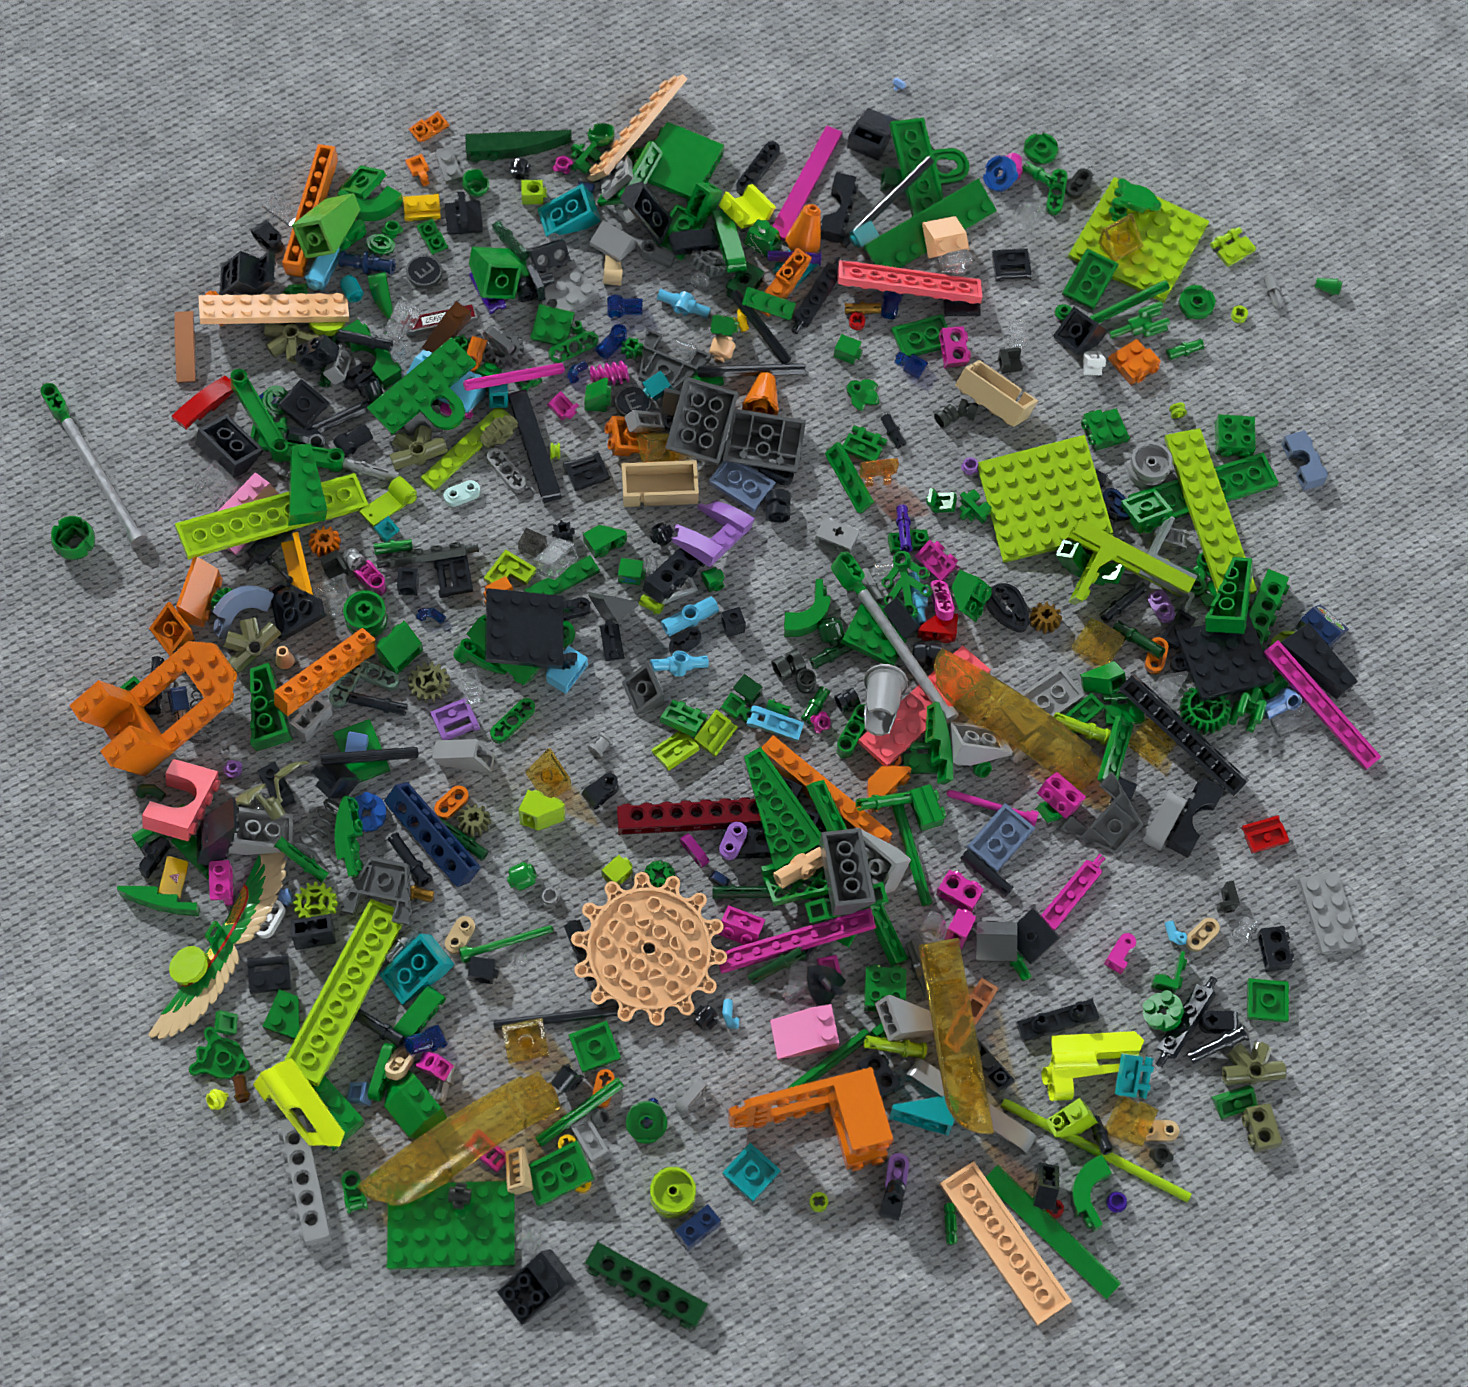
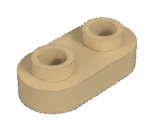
[445,916,475,954]
[1185,918,1220,952]
[385,1046,415,1080]
[1137,1120,1179,1142]

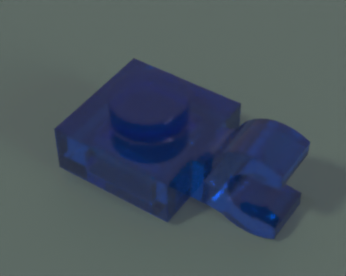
[894,351,929,379]

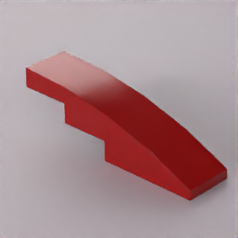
[171,376,234,430]

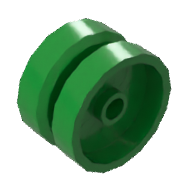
[343,590,388,637]

